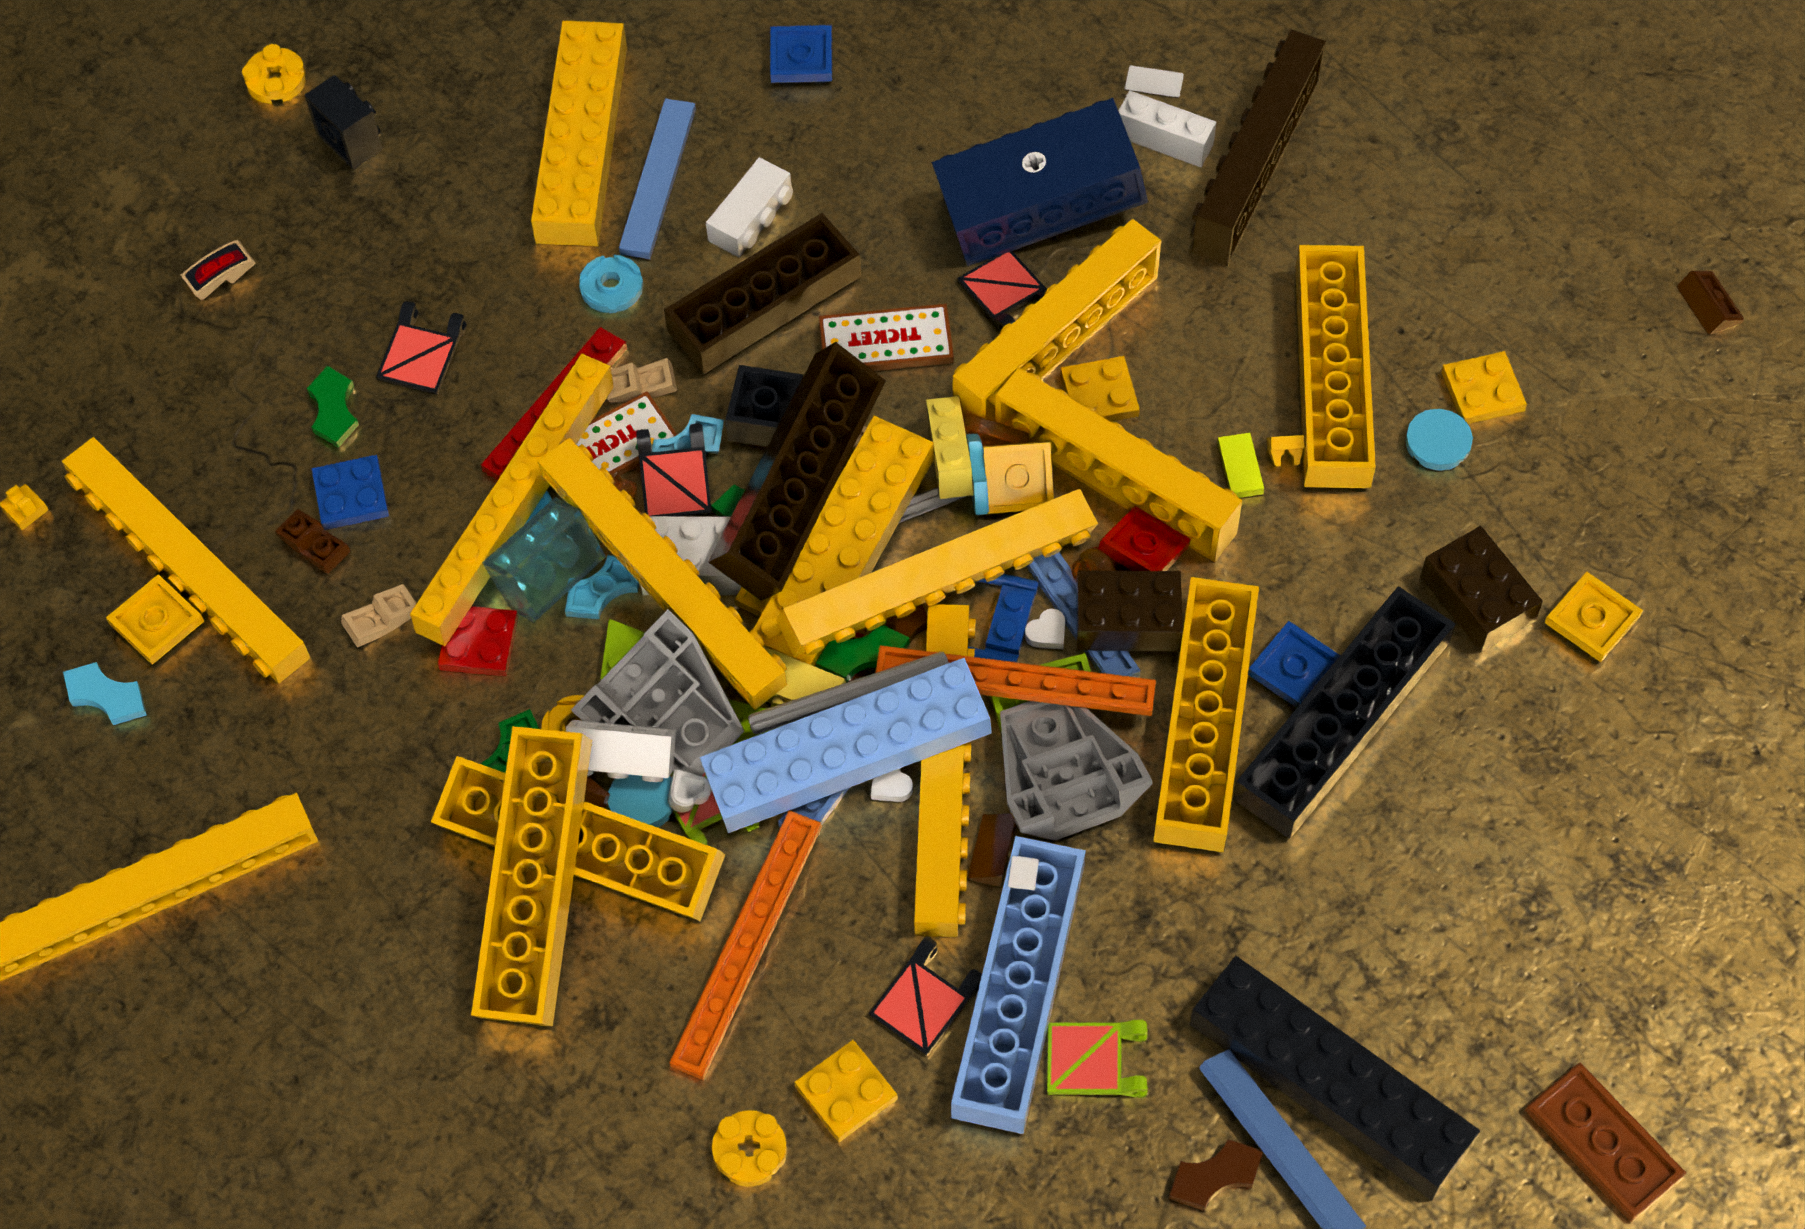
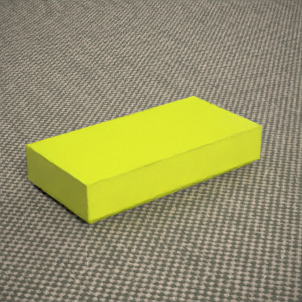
[1217,433,1264,498]

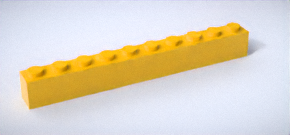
[410,354,614,646]
[62,437,310,684]
[538,437,787,710]
[776,489,1098,656]
[914,604,976,937]
[0,793,319,982]

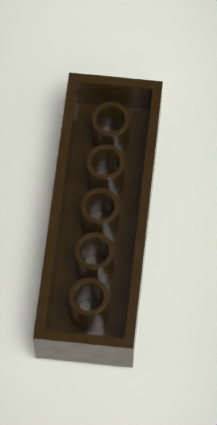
[664,213,861,374]

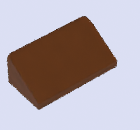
[1677,271,1744,334]
[967,813,1017,887]

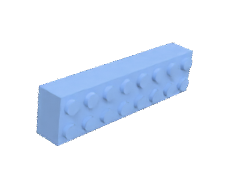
[700,658,992,833]
[951,836,1086,1134]

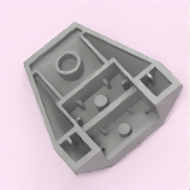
[571,609,745,776]
[1000,701,1152,841]

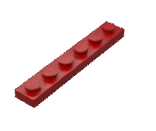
[481,327,627,481]

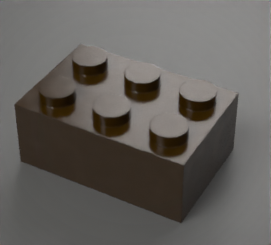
[1420,526,1543,653]
[1076,570,1183,651]

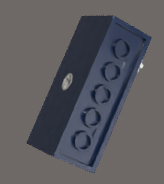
[932,98,1148,266]

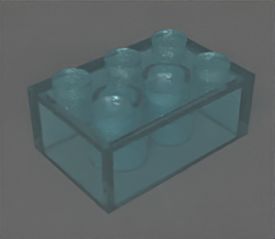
[482,497,606,623]

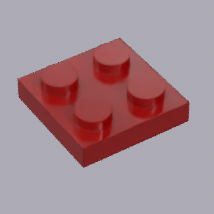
[1098,506,1191,571]
[438,606,519,677]

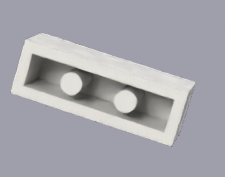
[1119,90,1216,168]
[706,157,793,258]
[566,720,676,782]

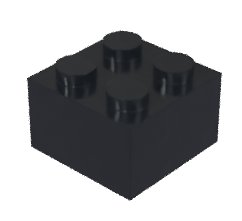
[305,74,383,170]
[725,365,804,447]

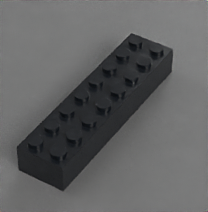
[1233,586,1455,839]
[1190,955,1481,1201]

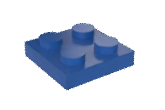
[770,25,832,83]
[312,455,389,530]
[1248,621,1341,708]

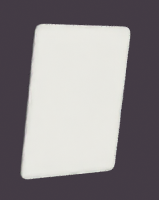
[1008,856,1039,890]

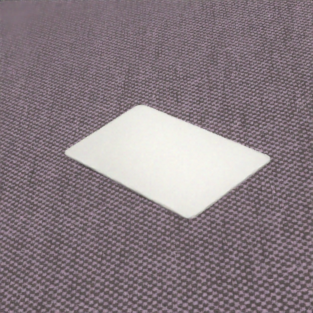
[1125,66,1184,97]

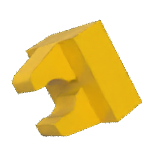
[1266,435,1305,467]
[0,484,49,530]

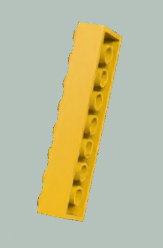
[531,20,627,247]
[953,218,1161,434]
[1295,245,1376,488]
[995,367,1243,562]
[753,416,934,667]
[1153,577,1259,853]
[471,726,592,1026]
[431,756,726,922]

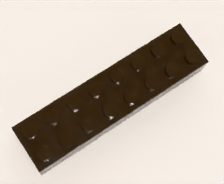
[1190,29,1326,266]
[708,342,886,601]

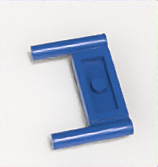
[968,574,1039,662]

